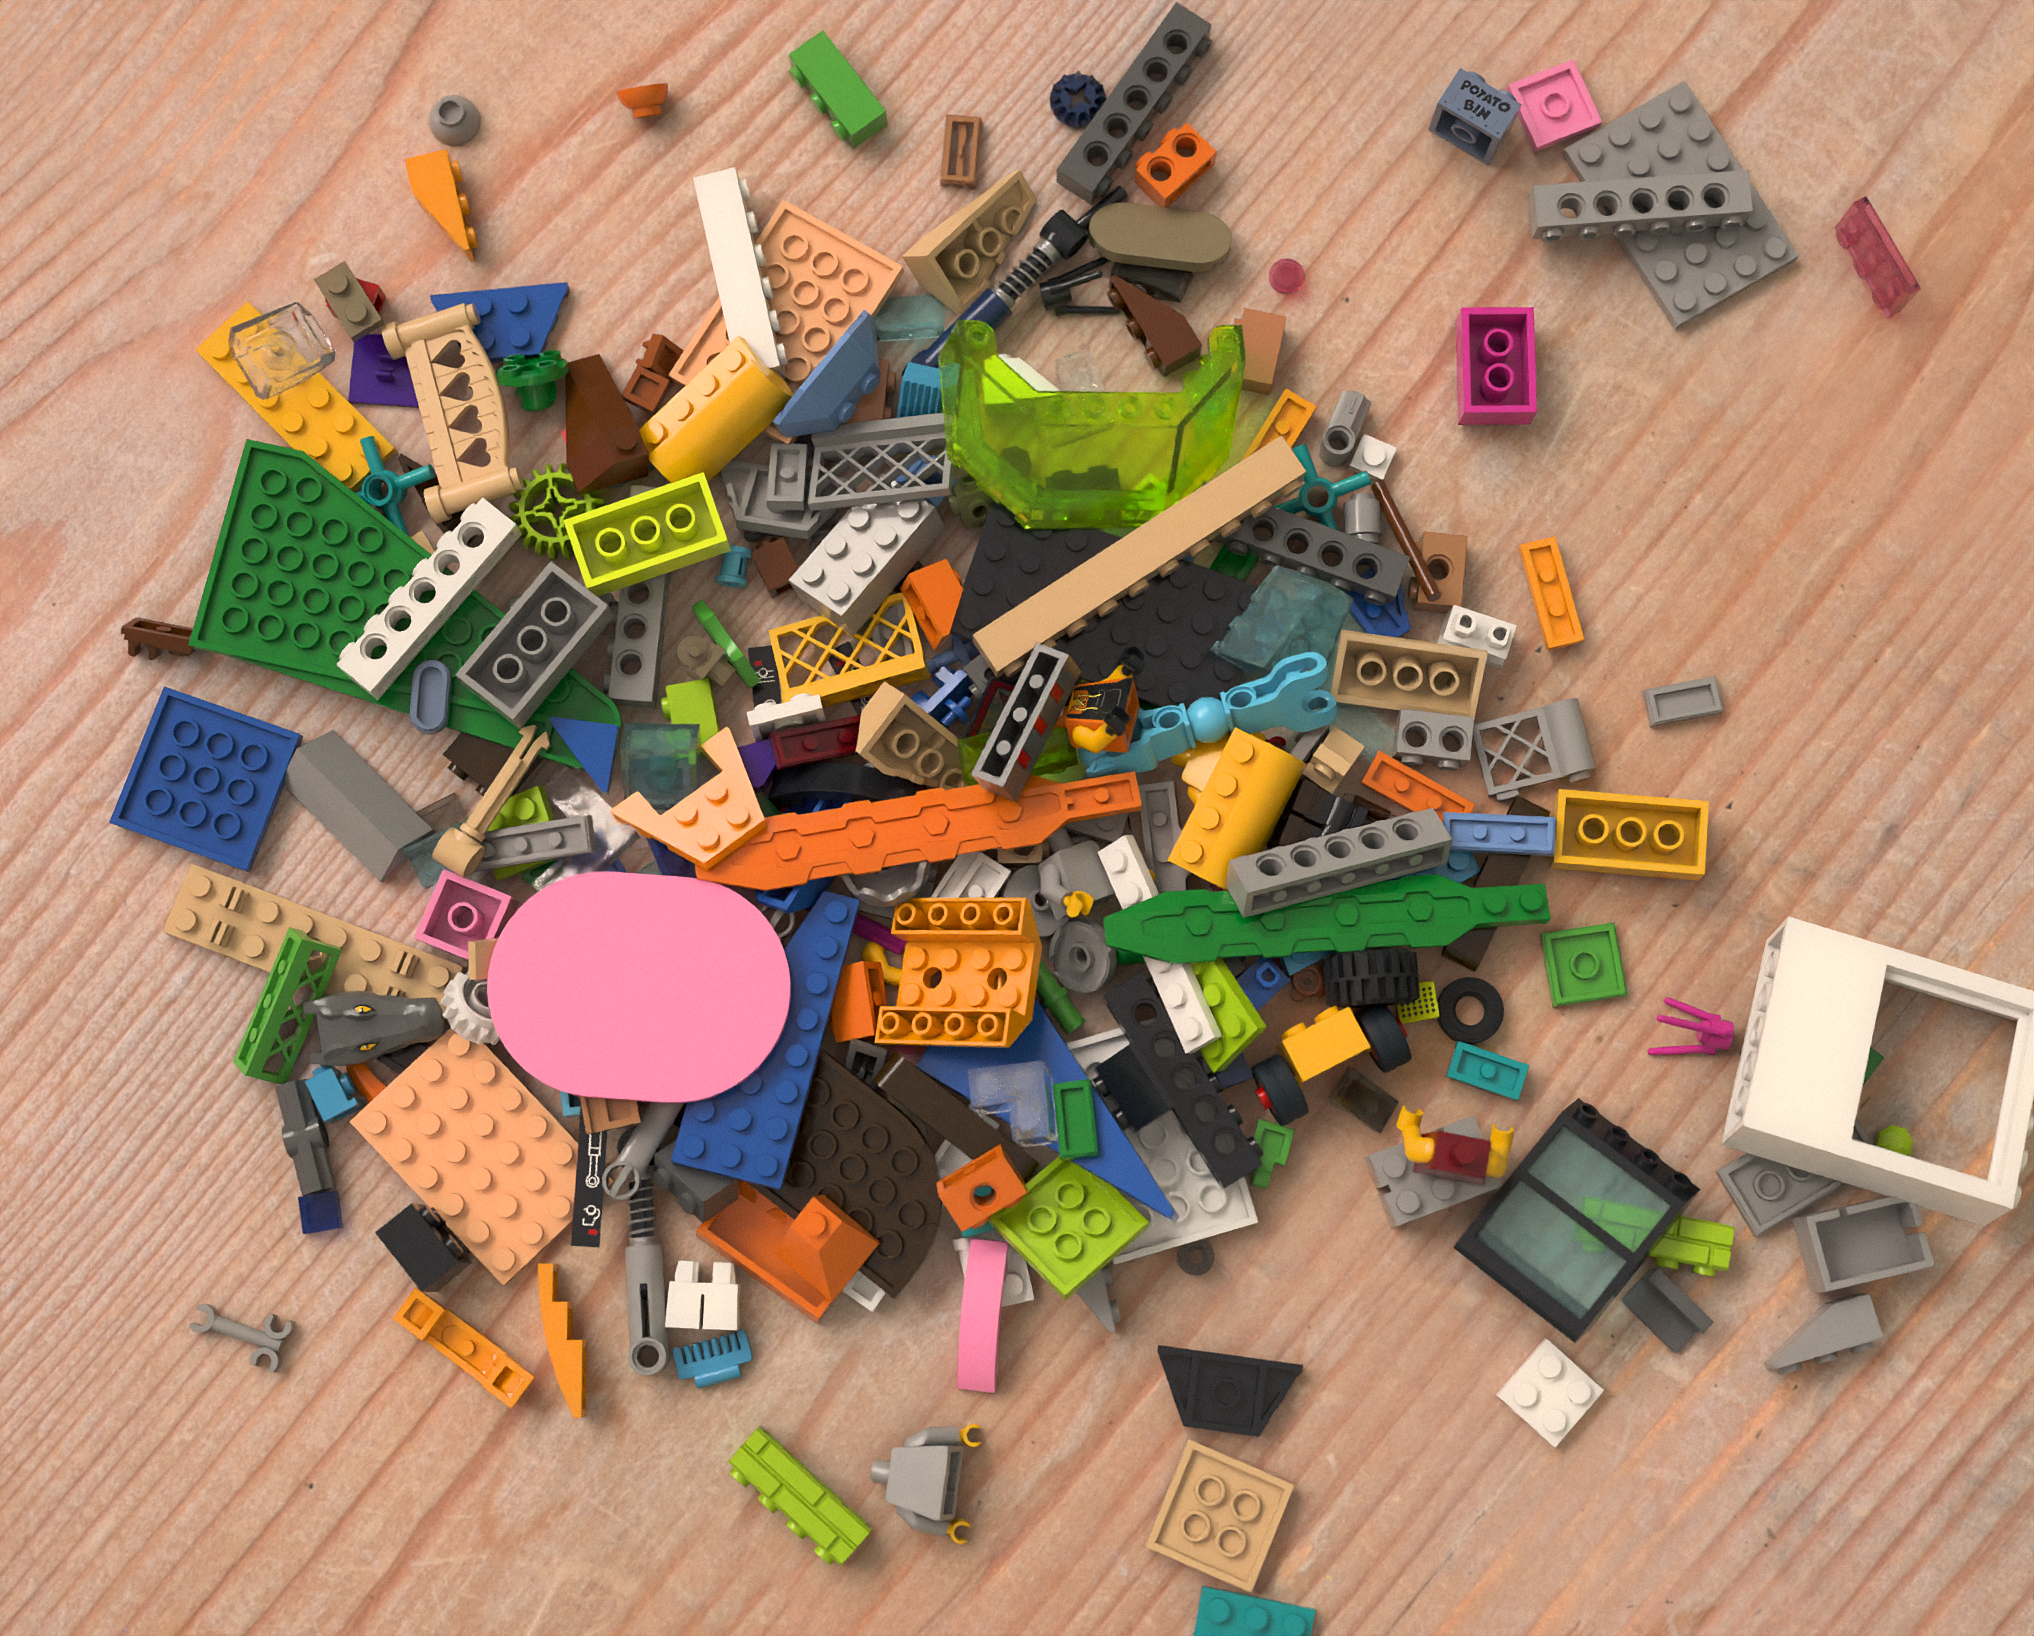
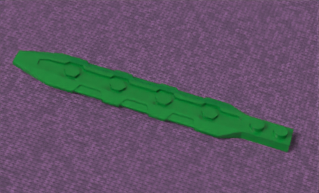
[1103,874,1551,964]

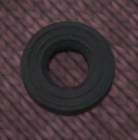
[1437,977,1504,1044]

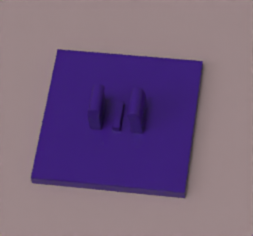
[348,334,419,408]

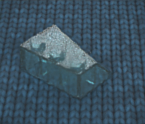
[1210,566,1354,691]

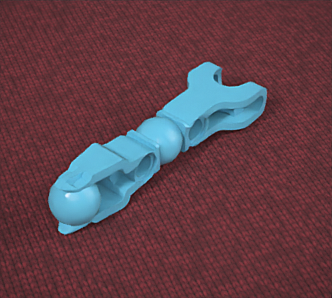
[1078,652,1338,778]

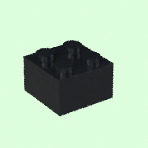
[375,1203,472,1292]

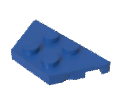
[430,282,570,363]

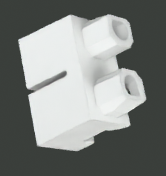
[1437,605,1517,669]
[665,1261,741,1331]

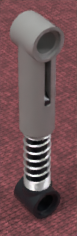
[617,1128,671,1376]

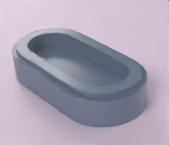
[410,660,452,735]

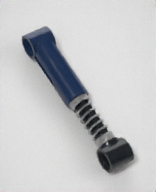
[902,209,1090,379]

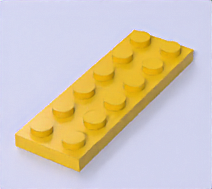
[195,301,397,492]

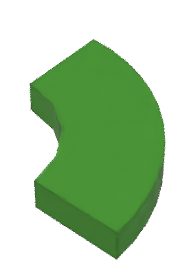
[692,600,761,688]

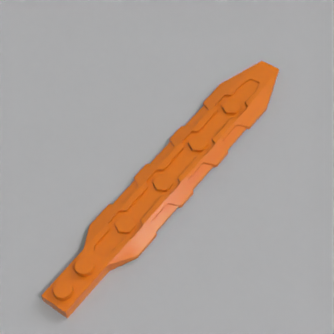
[695,771,1142,891]

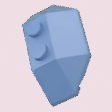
[773,310,881,438]

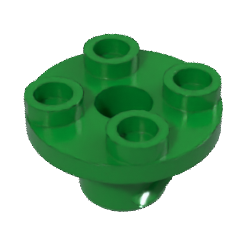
[496,350,569,412]

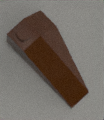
[565,354,649,496]

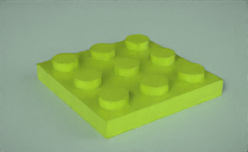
[988,1155,1149,1301]

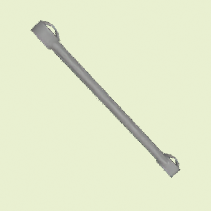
[602,905,795,1199]

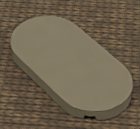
[1089,202,1232,272]

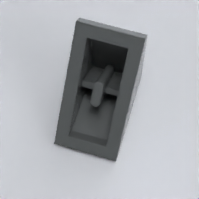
[844,1038,890,1091]

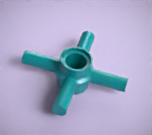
[355,436,436,536]
[1273,443,1372,530]

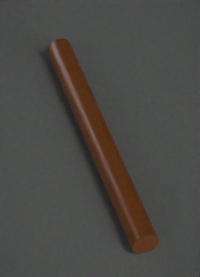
[1371,480,1441,602]

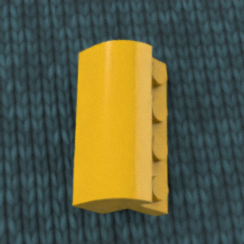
[639,336,794,483]
[1168,727,1307,891]

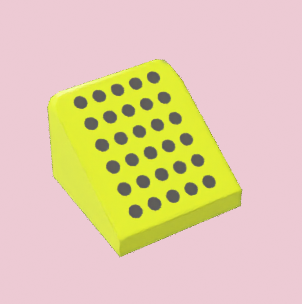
[1396,981,1439,1024]

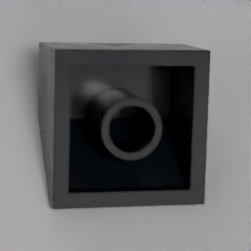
[1092,1041,1176,1134]

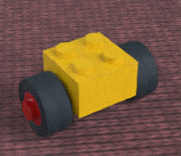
[1251,1003,1412,1126]

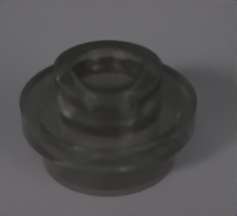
[1177,1239,1215,1275]

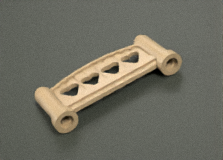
[381,303,524,524]

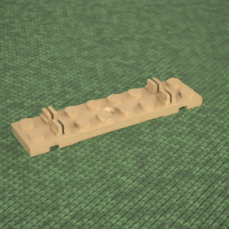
[162,863,466,1021]

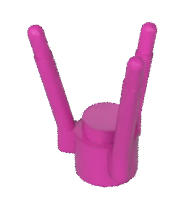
[1647,997,1734,1055]

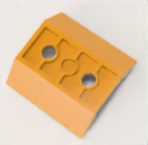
[874,898,1042,1048]

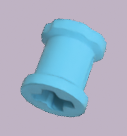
[715,545,752,588]

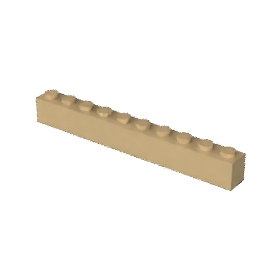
[973,435,1306,678]

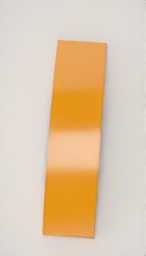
[392,1287,535,1409]

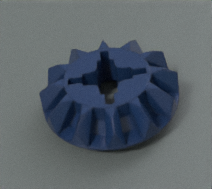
[1050,71,1106,128]

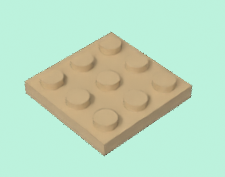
[1145,1439,1295,1593]

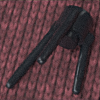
[1039,257,1119,317]

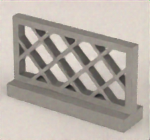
[808,412,961,511]

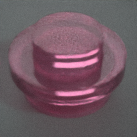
[1269,258,1305,294]

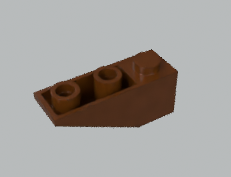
[1107,275,1203,377]

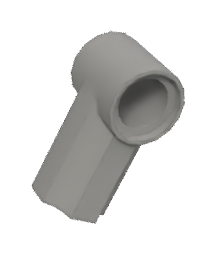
[1318,390,1372,467]

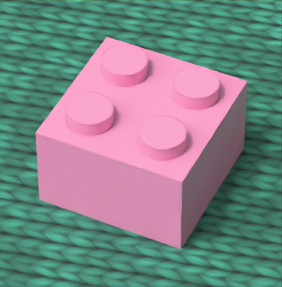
[413,869,519,961]

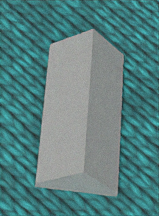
[284,730,435,882]

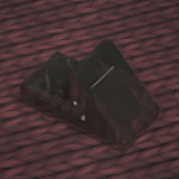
[1329,1066,1399,1133]

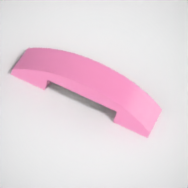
[957,1238,1009,1393]

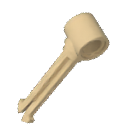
[432,725,551,879]

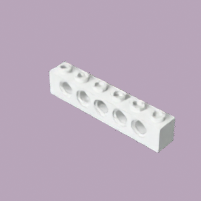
[336,497,522,700]

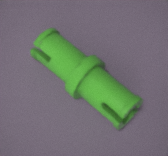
[1036,961,1086,1035]

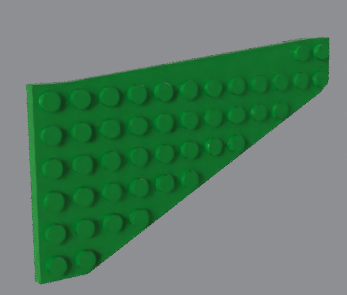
[188,439,623,772]

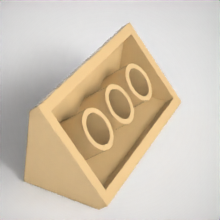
[1329,630,1488,719]

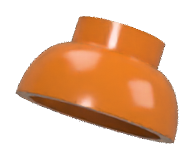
[617,83,668,119]

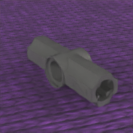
[275,1079,336,1196]

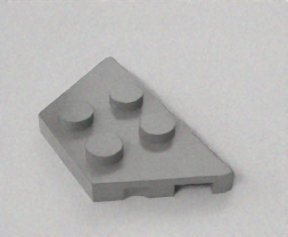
[720,460,856,540]

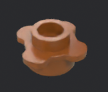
[1288,962,1325,1002]

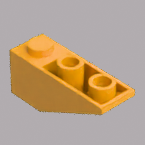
[405,149,479,262]

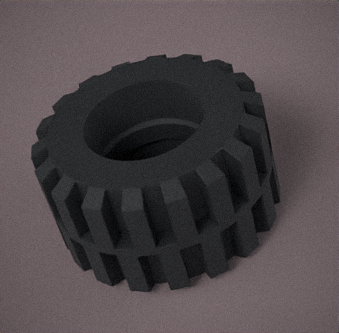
[1323,949,1420,1008]

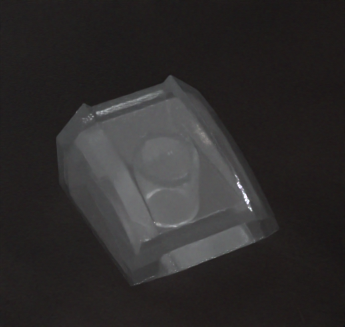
[228,302,335,401]

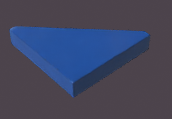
[550,716,620,795]

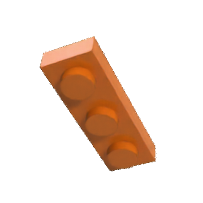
[1360,751,1476,823]

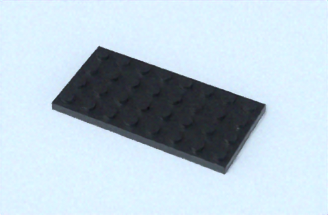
[950,494,1272,710]

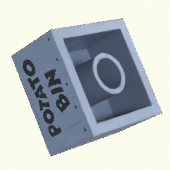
[1428,68,1522,166]

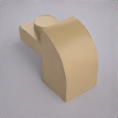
[1302,726,1365,794]

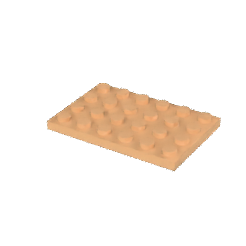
[668,200,905,444]
[350,1028,615,1286]

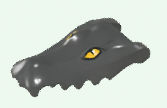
[303,991,445,1066]

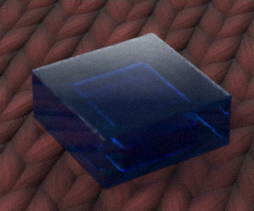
[298,1191,343,1235]

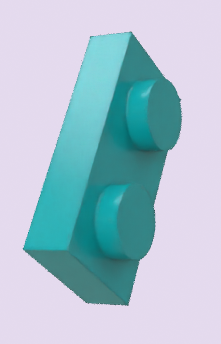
[1445,1041,1529,1101]

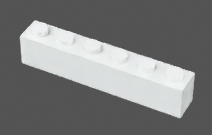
[693,167,789,378]

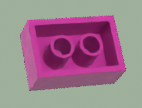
[1455,307,1537,425]

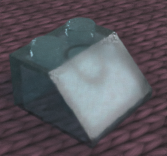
[620,723,702,810]

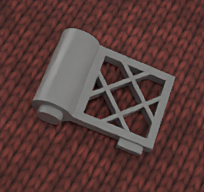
[1473,698,1597,802]

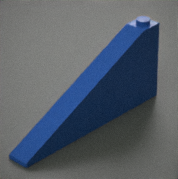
[916,996,1179,1223]

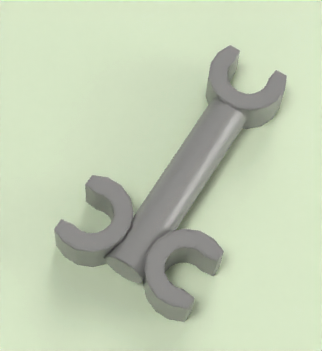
[189,1304,295,1373]

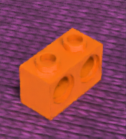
[1134,123,1217,207]

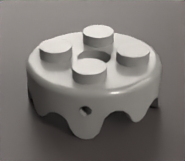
[841,860,932,907]

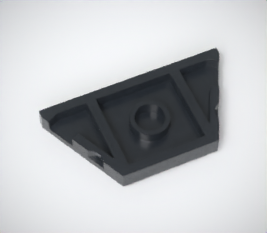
[1157,1345,1303,1437]

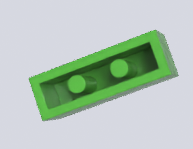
[788,30,888,149]

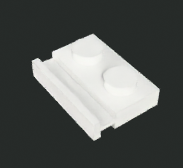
[930,852,1012,898]

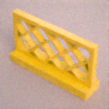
[768,592,931,709]

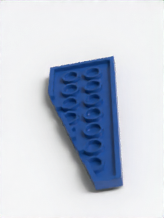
[671,891,861,1191]

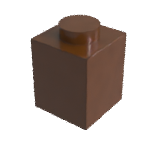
[750,537,798,599]

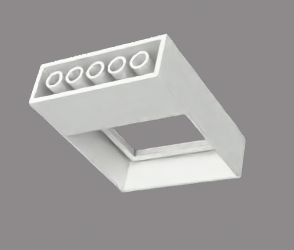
[1721,917,2034,1226]

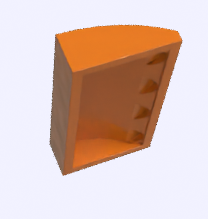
[696,1180,832,1324]

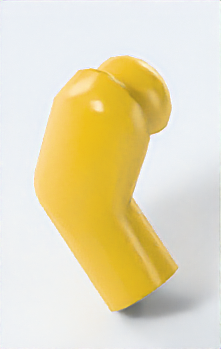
[861,941,902,987]

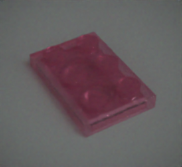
[1834,196,1921,318]

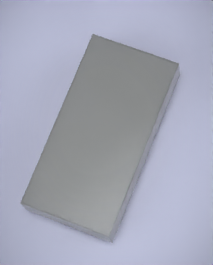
[1642,676,1724,727]

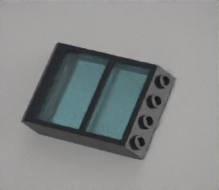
[1454,1098,1701,1343]

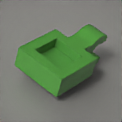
[1251,1119,1295,1189]

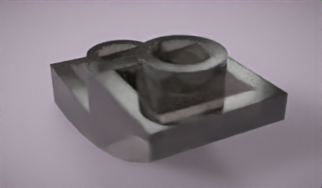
[1109,262,1193,303]

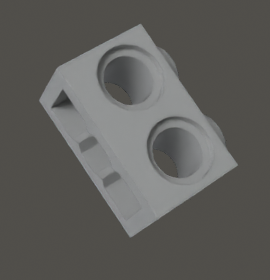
[1392,709,1475,771]

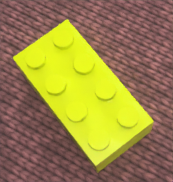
[563,472,732,597]

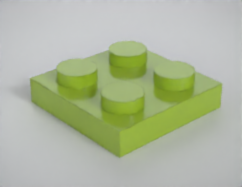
[487,786,556,881]

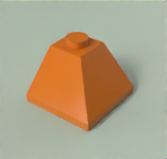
[775,1194,880,1302]

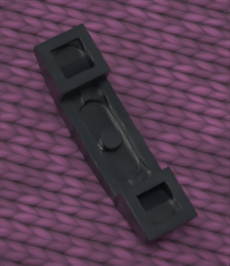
[768,763,919,807]

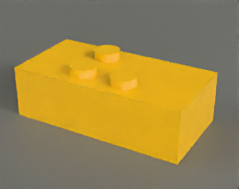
[1550,789,1709,881]

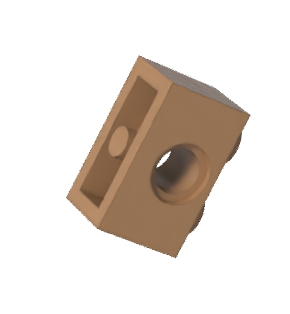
[1408,531,1468,614]

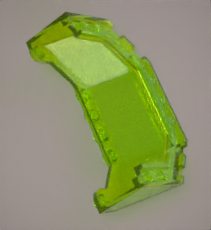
[938,320,1246,529]

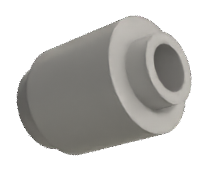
[1344,493,1382,545]

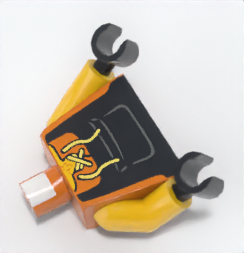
[1054,645,1144,753]

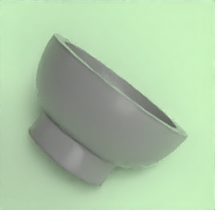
[429,95,480,146]

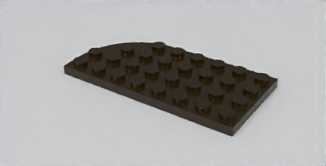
[673,1048,942,1299]

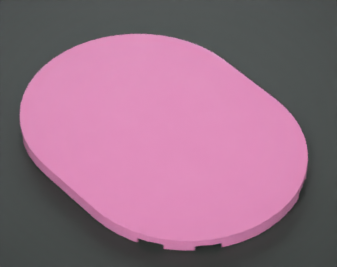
[487,872,791,1104]

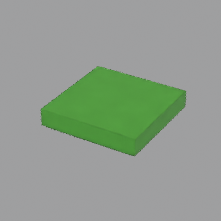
[1540,922,1628,1007]

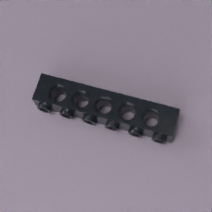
[1103,972,1264,1190]

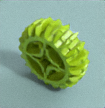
[509,463,607,561]

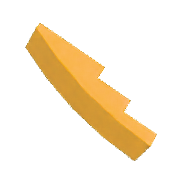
[538,1264,588,1418]

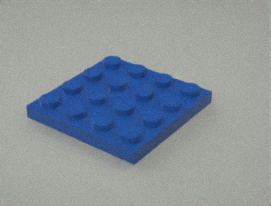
[109,686,303,873]

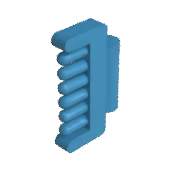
[673,1329,753,1389]

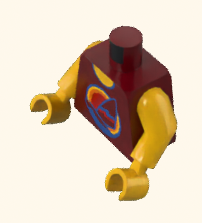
[1396,1105,1514,1186]

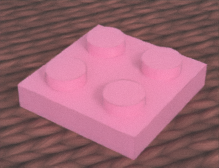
[1507,59,1602,152]

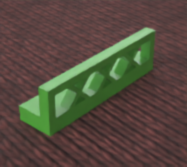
[233,927,342,1085]

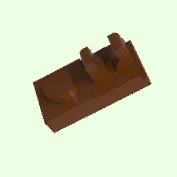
[121,617,196,660]

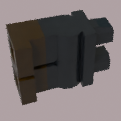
[1268,779,1376,848]

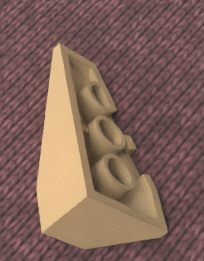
[902,170,1037,315]
[856,682,980,790]

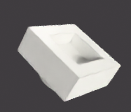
[1348,434,1397,481]

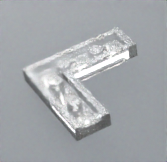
[531,766,640,893]

